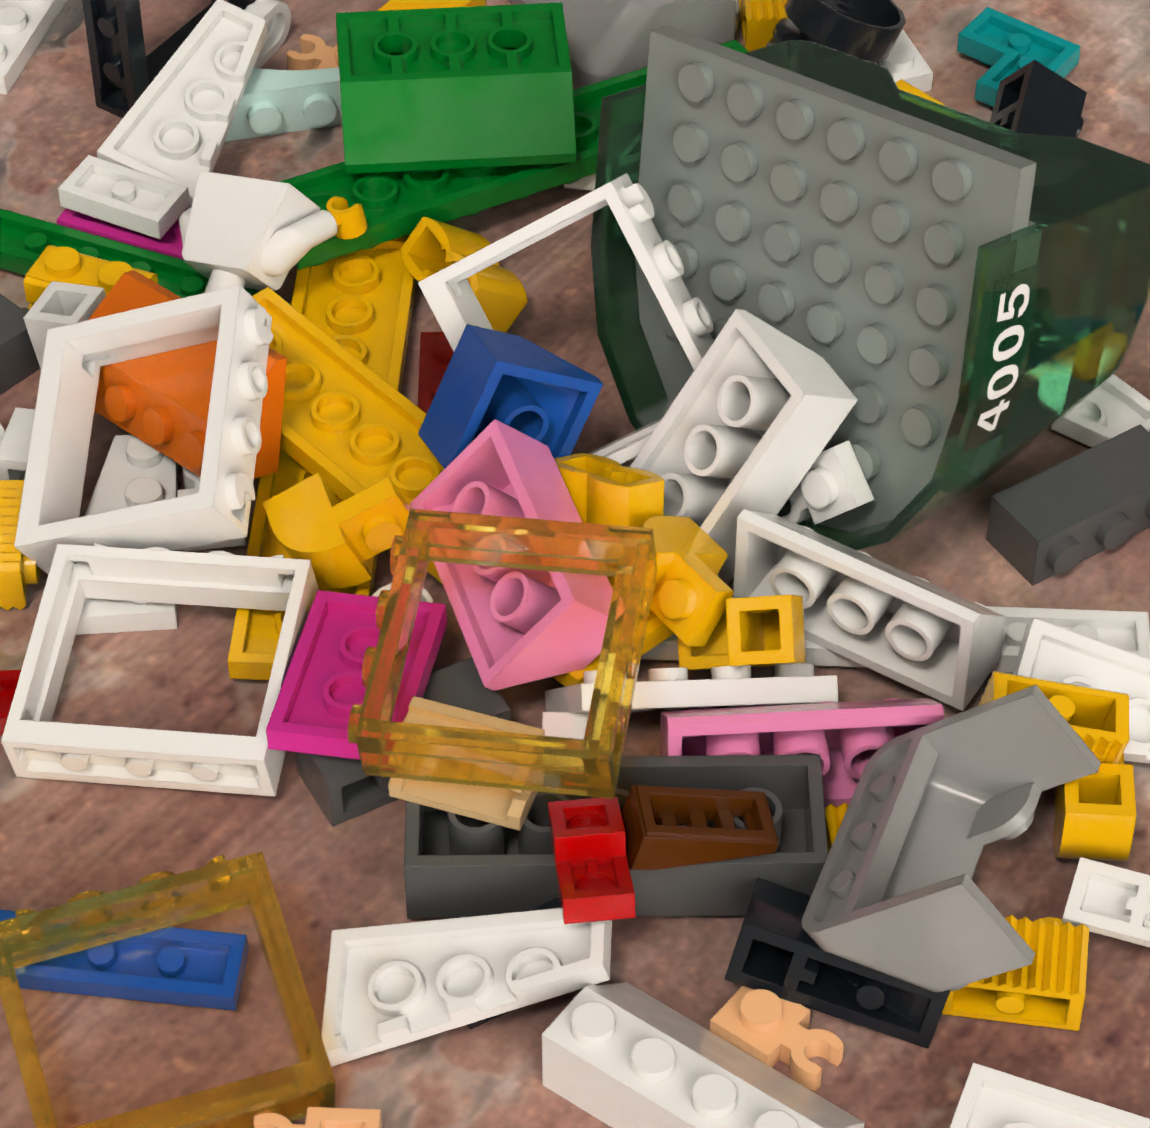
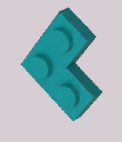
[957,7,1081,107]

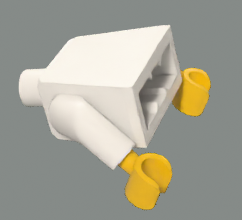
[179,171,367,293]

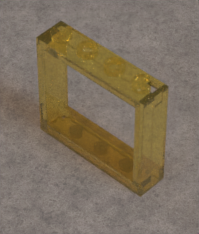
[348,509,658,799]
[0,851,336,1128]

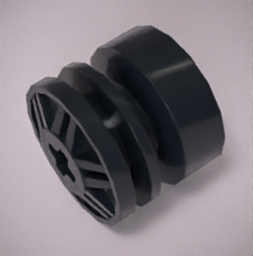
[761,0,906,99]

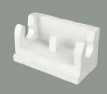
[1062,857,1150,948]

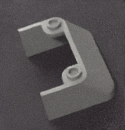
[508,0,736,87]
[802,685,1101,992]

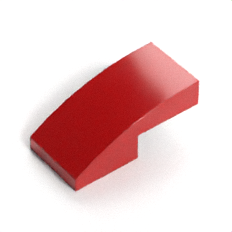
[547,796,636,924]

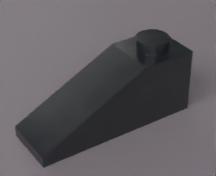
[984,60,1087,177]
[724,878,950,1049]

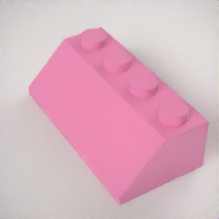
[410,419,629,691]
[660,698,944,808]

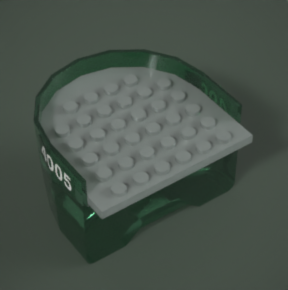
[591,25,1150,550]

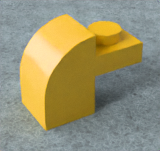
[262,472,422,588]
[615,516,734,646]
[678,594,806,671]
[1053,752,1136,862]

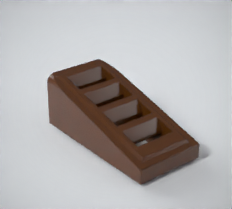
[621,785,779,870]

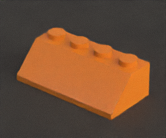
[88,270,287,479]

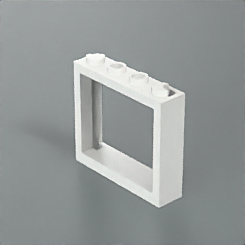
[418,173,714,464]
[14,285,274,574]
[1,543,319,797]

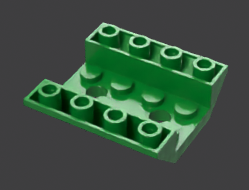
[336,2,576,174]

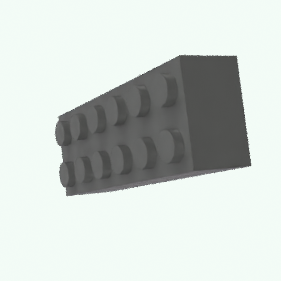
[404,755,828,919]

